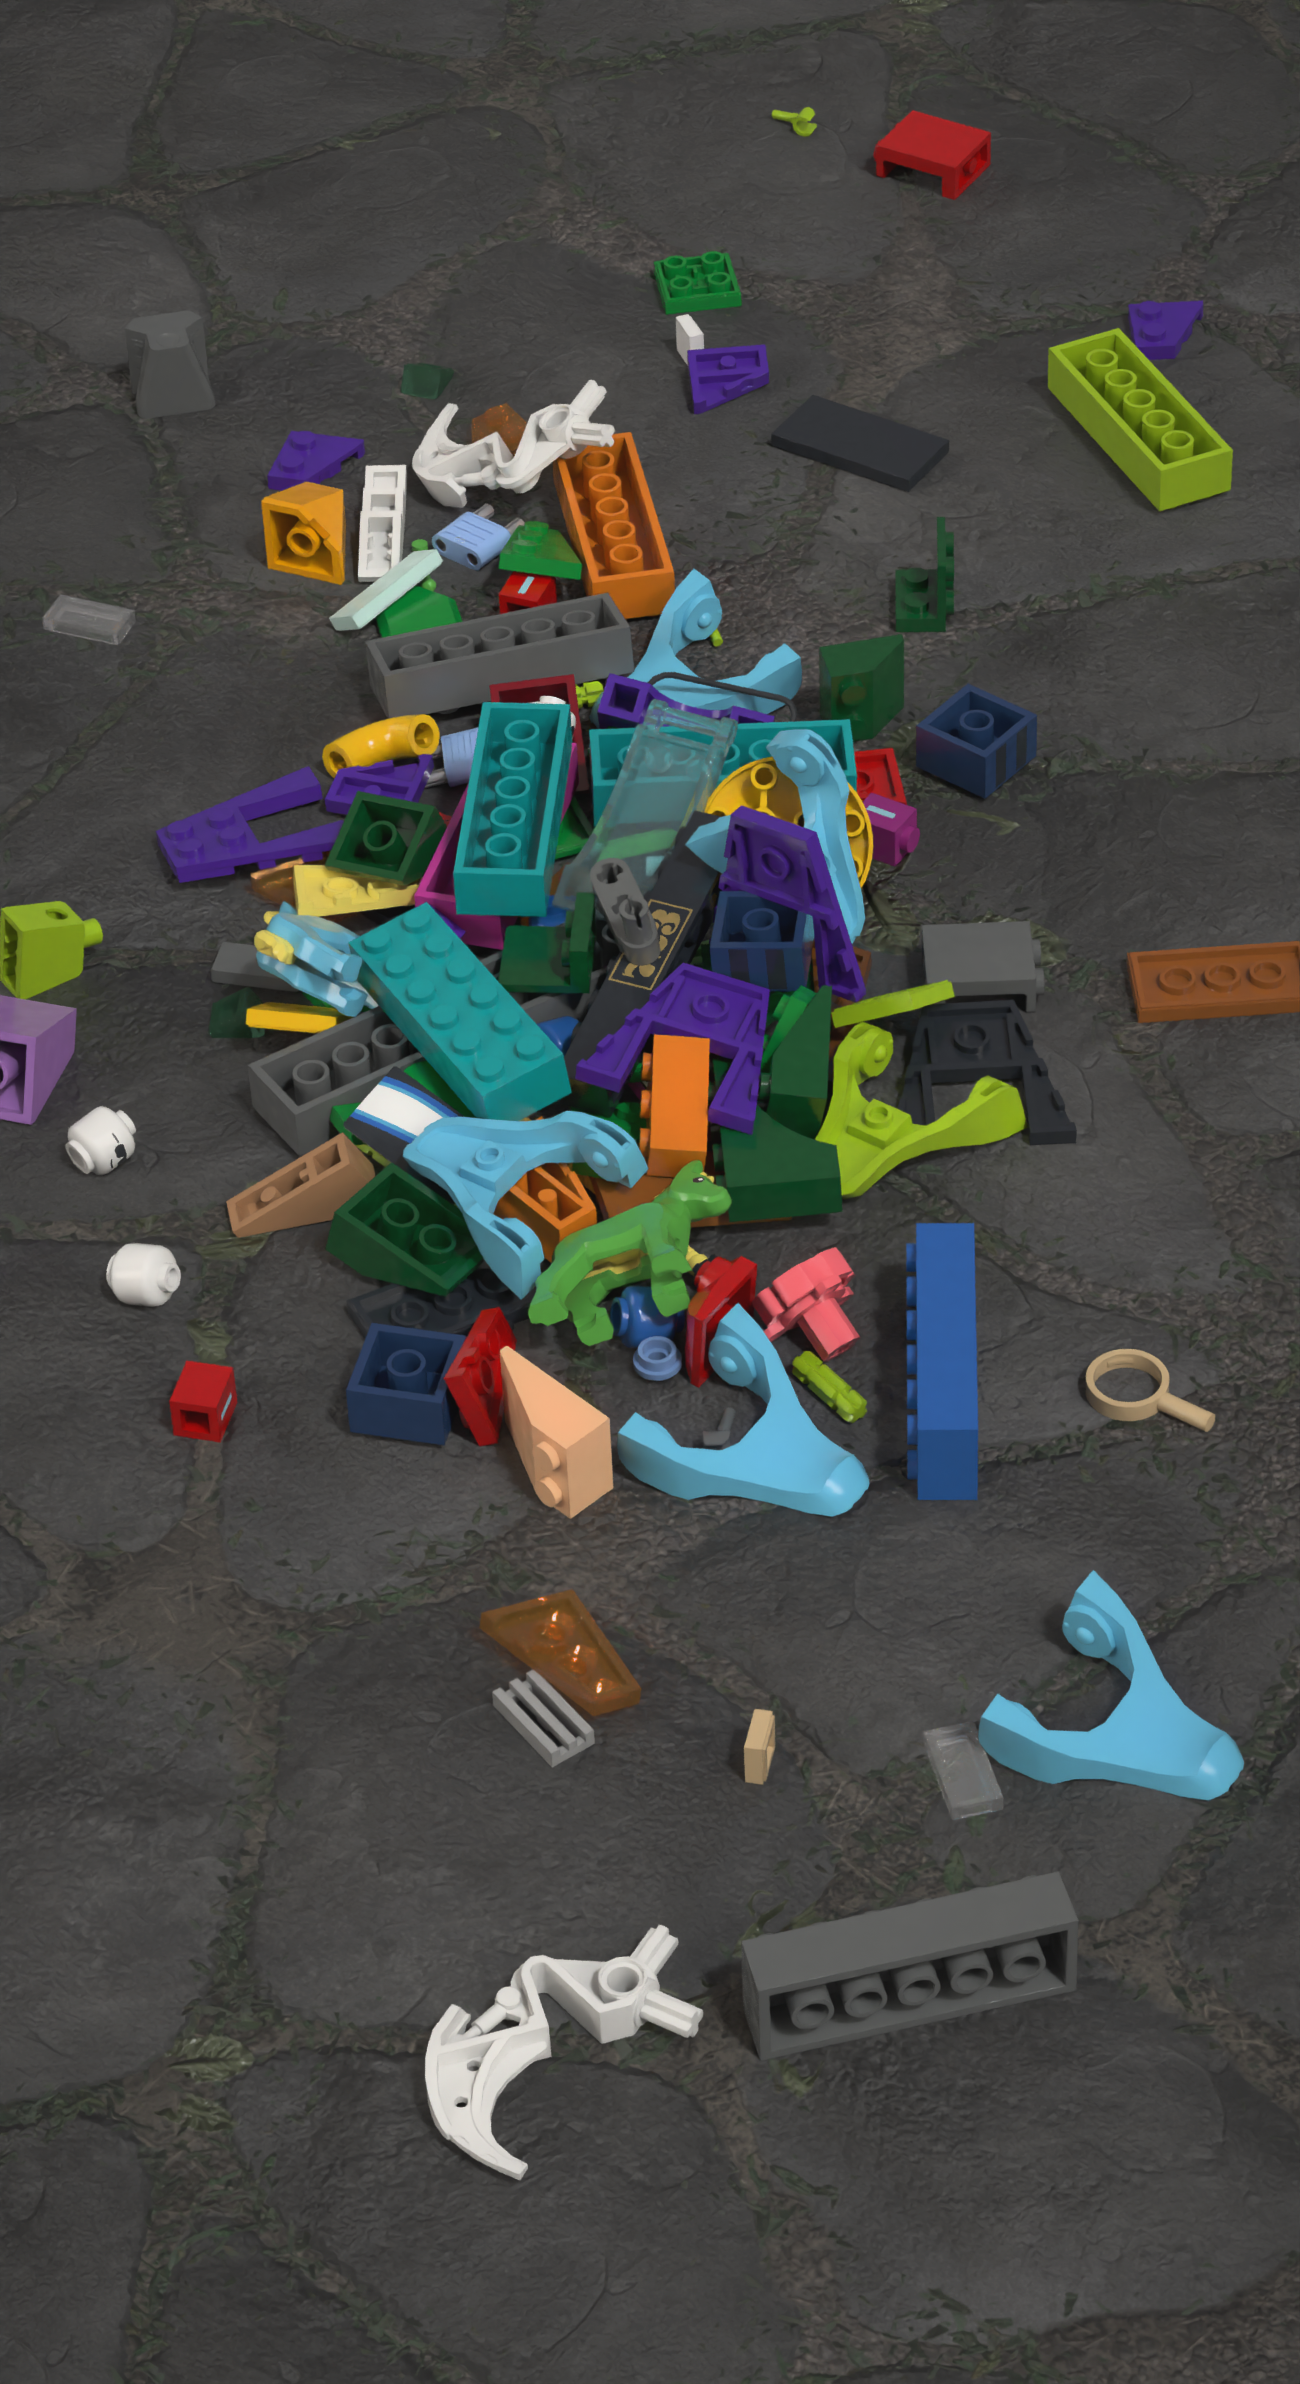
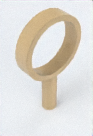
[1086,1349,1215,1432]

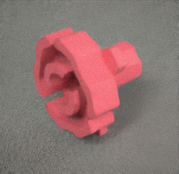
[752,1247,861,1362]

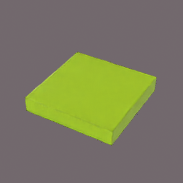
[831,980,955,1028]

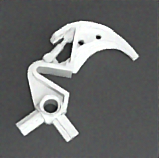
[412,380,615,508]
[425,1925,703,2180]

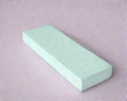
[329,549,443,631]

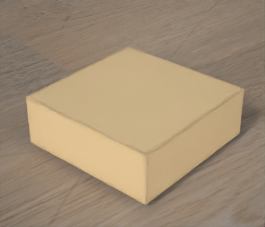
[744,1709,776,1785]

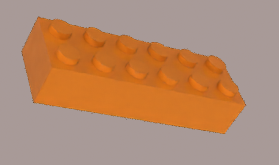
[553,432,675,619]

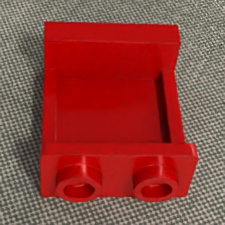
[873,110,991,200]

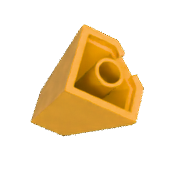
[261,481,346,585]

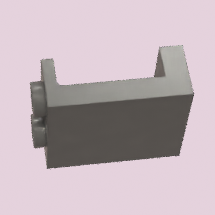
[922,921,1044,1012]

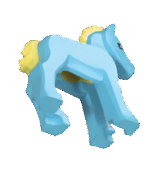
[254,901,379,1017]

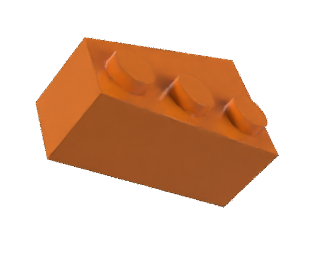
[639,1034,710,1177]
[493,1116,597,1263]

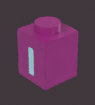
[863,793,920,867]

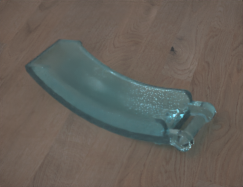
[552,699,738,921]

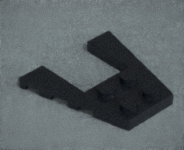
[897,1000,1077,1151]

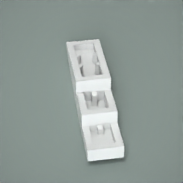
[358,465,407,582]

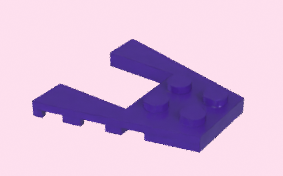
[155,766,344,883]
[709,805,866,1003]
[575,963,770,1135]

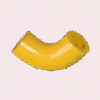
[322,714,440,778]

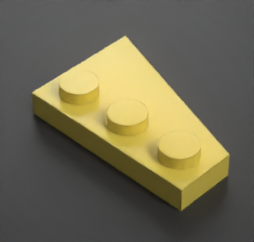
[293,865,423,917]

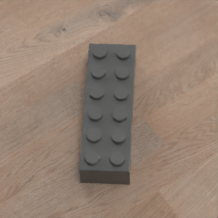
[365,593,634,719]
[741,1871,1079,2061]

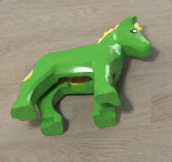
[528,1160,732,1346]

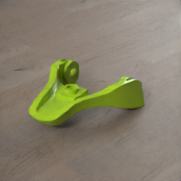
[815,1022,1028,1199]

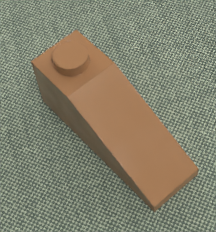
[226,1132,375,1238]

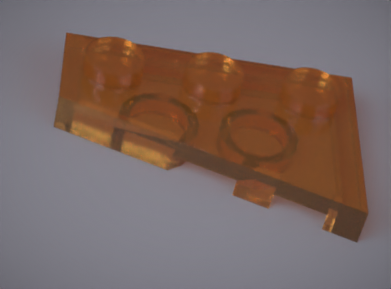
[479,1589,642,1716]

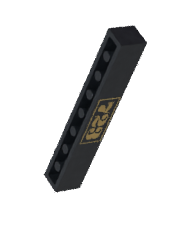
[559,810,722,1117]

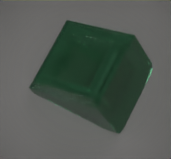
[401,362,454,399]
[209,987,265,1038]

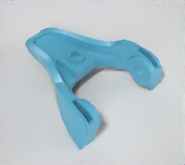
[589,569,802,728]
[685,729,865,944]
[403,1111,649,1300]
[617,1303,870,1517]
[978,1570,1244,1800]

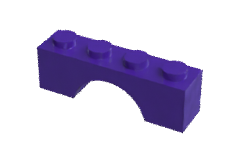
[597,673,775,729]

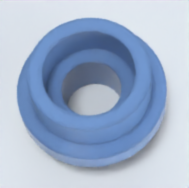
[633,1336,682,1381]

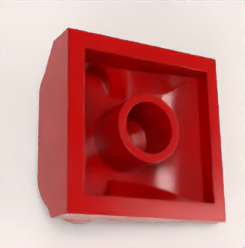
[685,1256,757,1388]

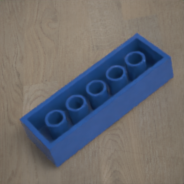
[906,1223,978,1500]

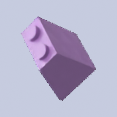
[0,995,77,1125]

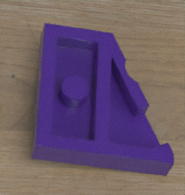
[1128,300,1203,360]
[687,344,769,414]
[267,431,365,491]
[325,754,434,815]

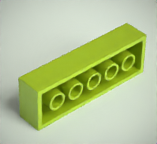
[1048,328,1233,511]

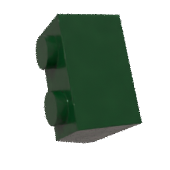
[819,634,904,742]
[325,791,447,886]

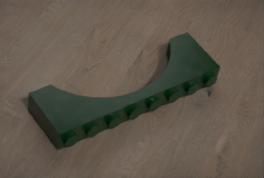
[693,944,843,1222]

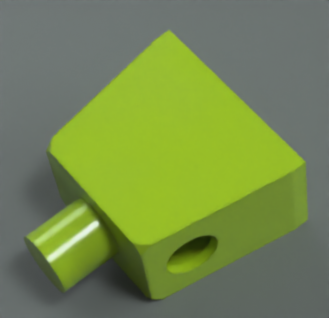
[0,901,103,1000]

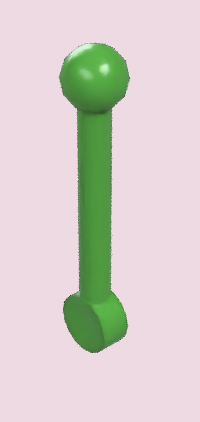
[412,539,436,592]

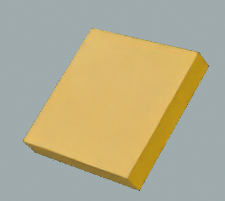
[246,1002,353,1033]

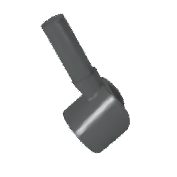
[703,1408,736,1450]

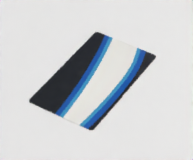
[343,1066,465,1205]

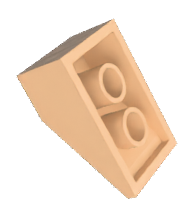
[500,1346,613,1519]

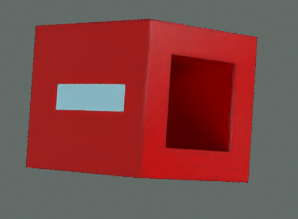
[499,571,557,614]
[169,1361,237,1443]

